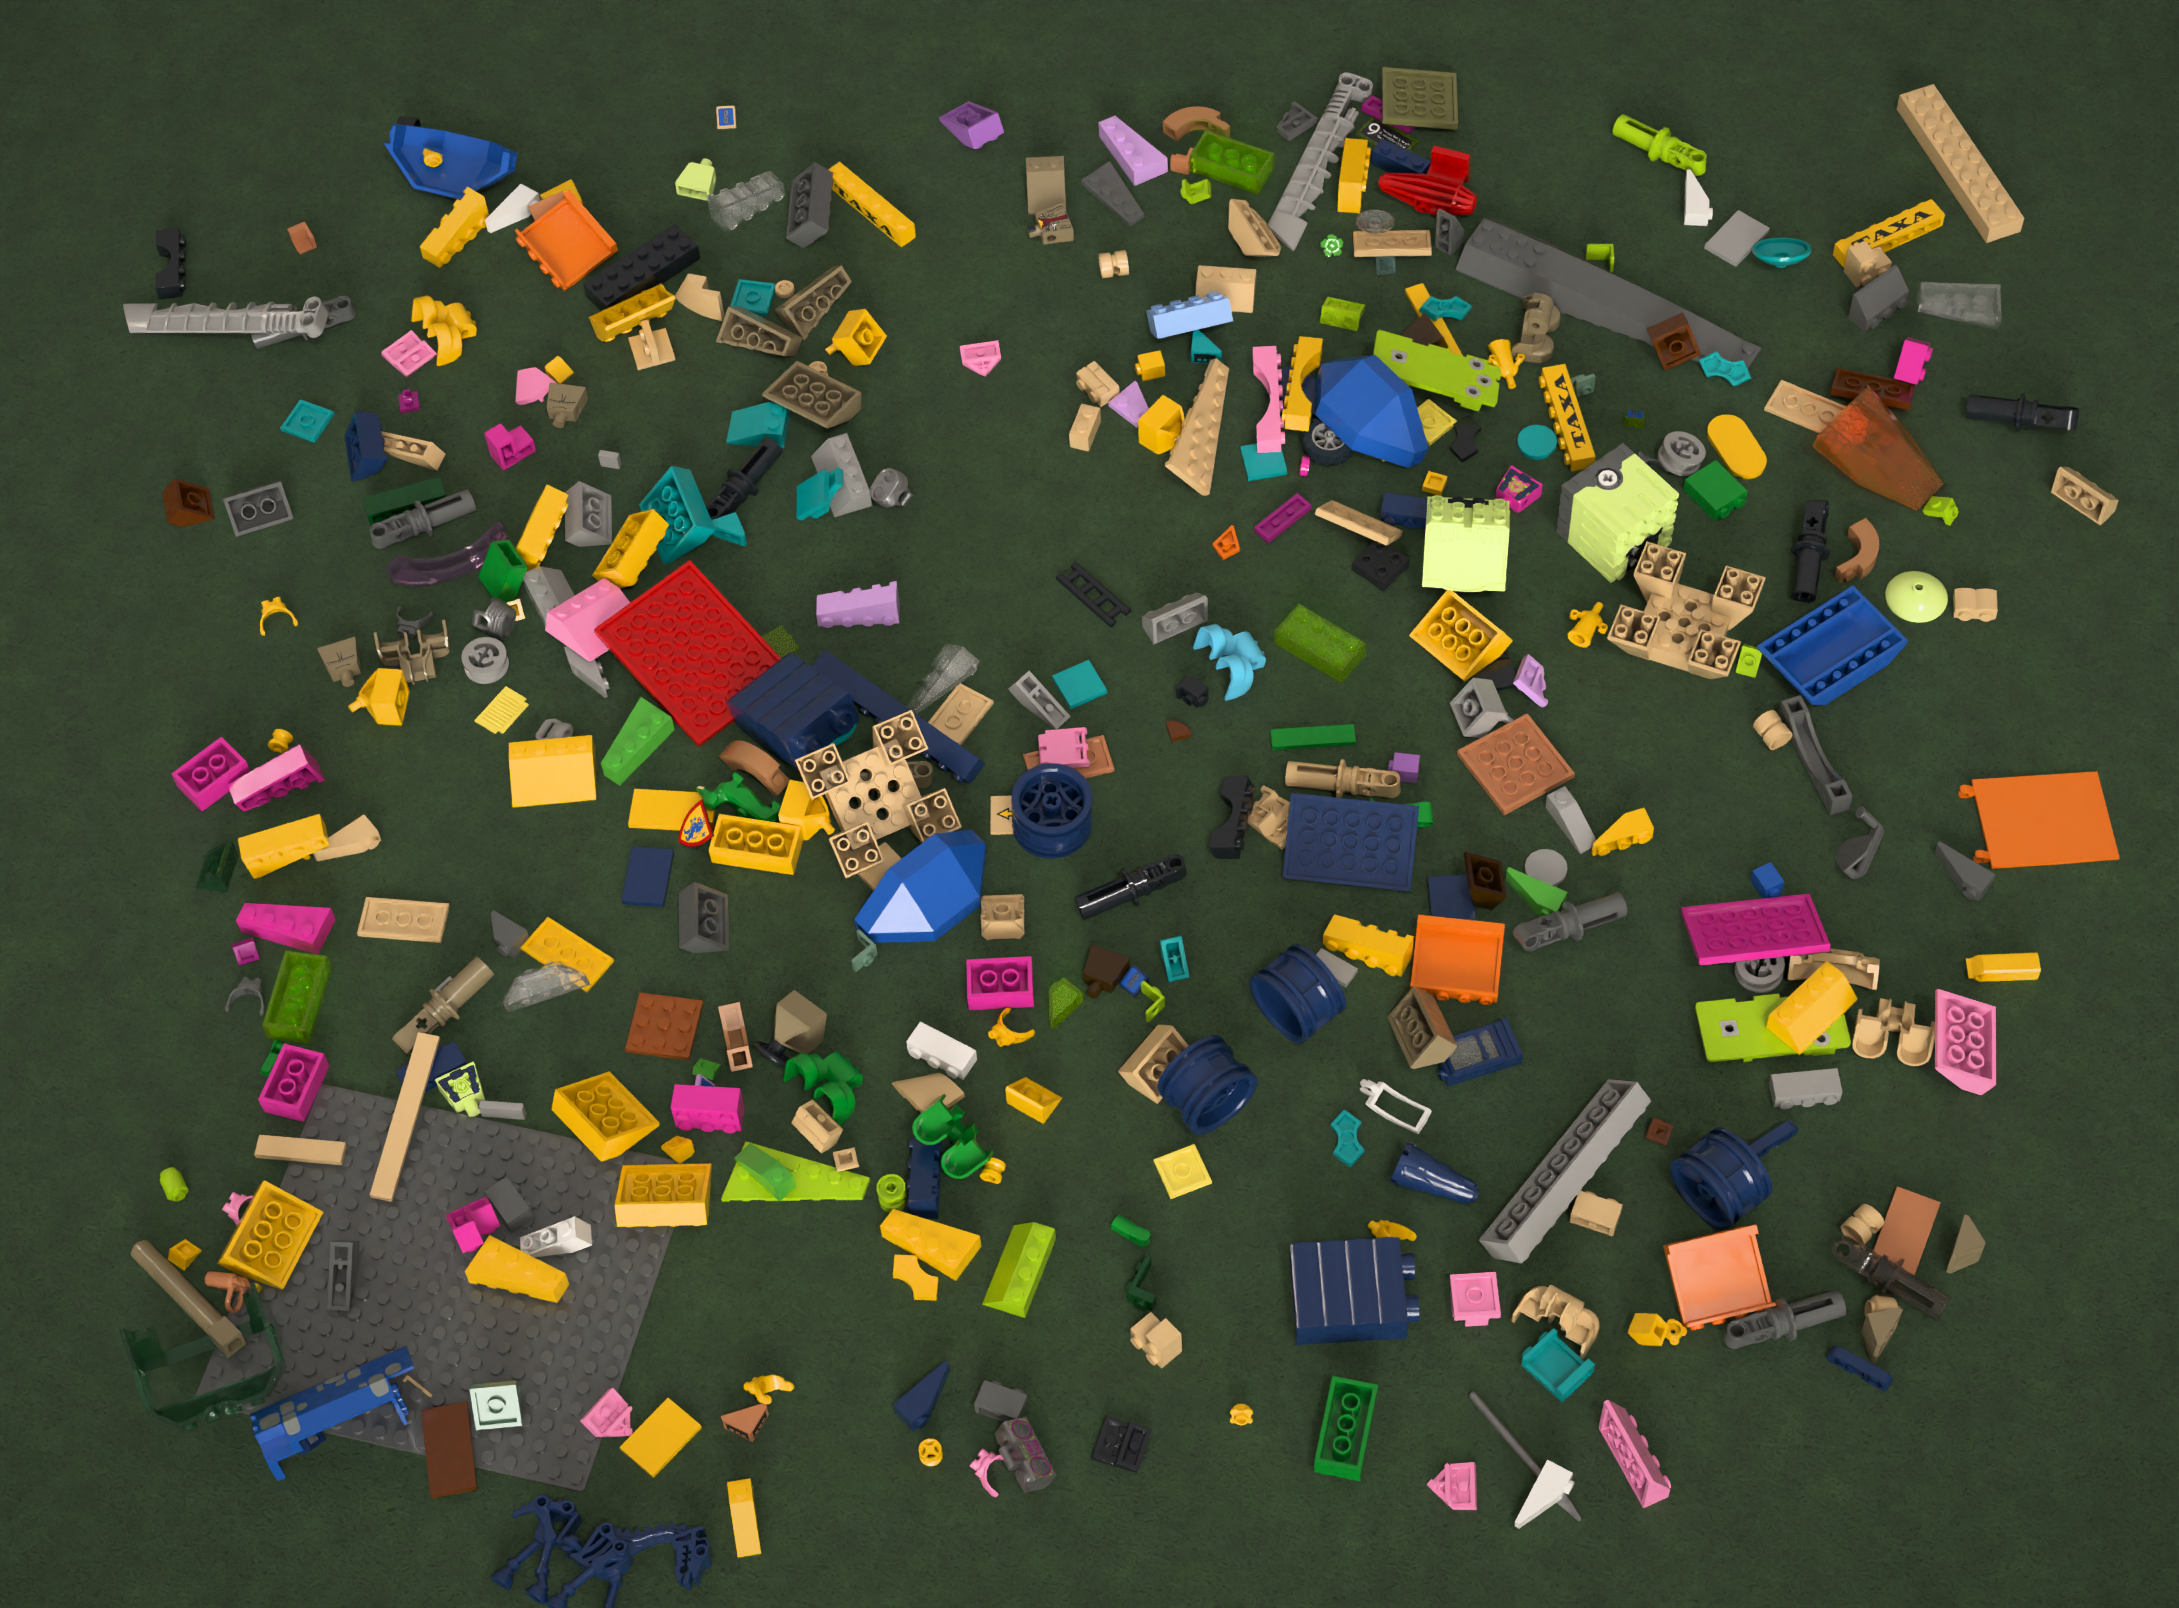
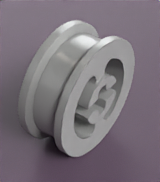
[1658,431,1706,476]
[461,637,509,684]
[1735,956,1785,993]

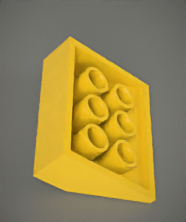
[589,285,676,342]
[1409,590,1513,681]
[509,735,596,808]
[551,1071,660,1162]
[615,1163,712,1227]
[217,1180,323,1290]

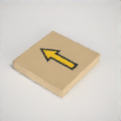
[990,796,1032,835]

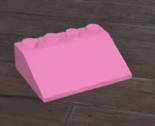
[545,578,630,662]
[1935,989,1996,1095]
[1599,1400,1671,1508]

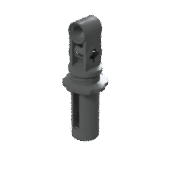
[251,296,356,350]
[370,489,476,549]
[1513,892,1627,951]
[1723,1290,1846,1349]

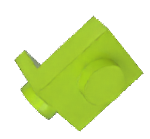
[1180,179,1211,204]
[1923,496,1959,526]

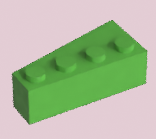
[601,697,675,786]

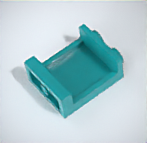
[1521,1328,1595,1402]

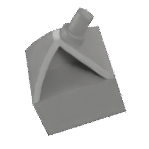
[1450,678,1514,738]

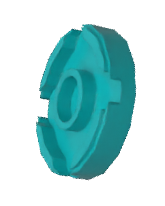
[1517,425,1557,460]

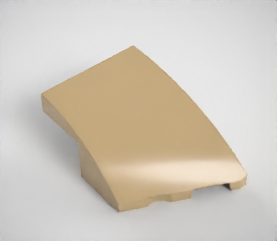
[675,273,724,321]
[1247,785,1290,850]
[892,1073,965,1112]

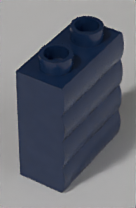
[727,653,860,770]
[1290,1237,1419,1345]

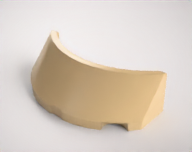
[1788,948,1880,990]

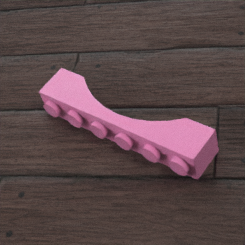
[1253,346,1285,453]

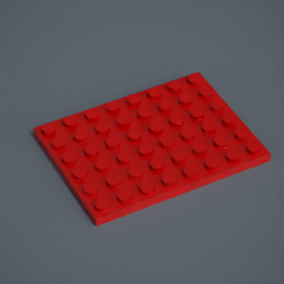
[594,560,781,747]

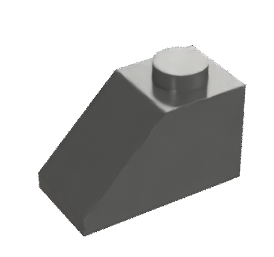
[491,910,529,958]

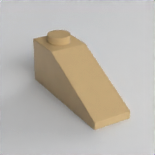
[313,815,382,861]

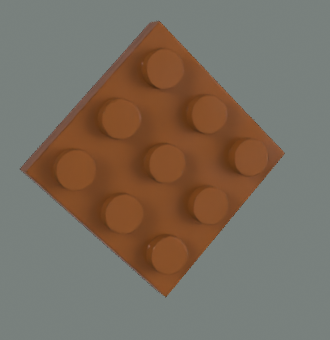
[625,993,704,1061]

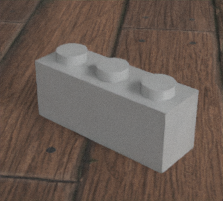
[1769,1068,1842,1109]

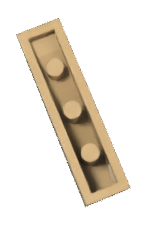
[381,431,445,471]

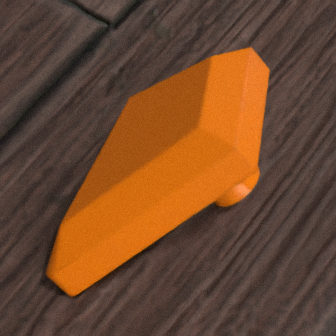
[1212,525,1240,560]

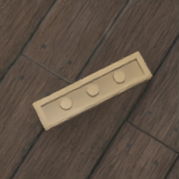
[254,1135,347,1165]

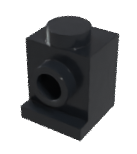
[1176,674,1209,708]

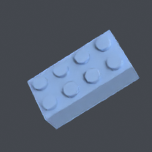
[1146,291,1233,339]

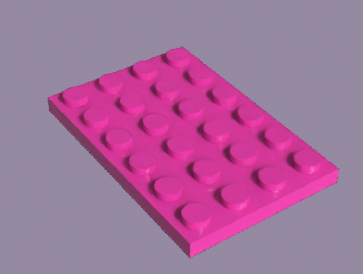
[1681,894,1830,965]

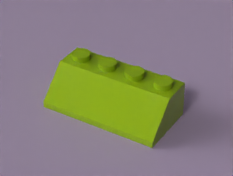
[982,1222,1056,1318]

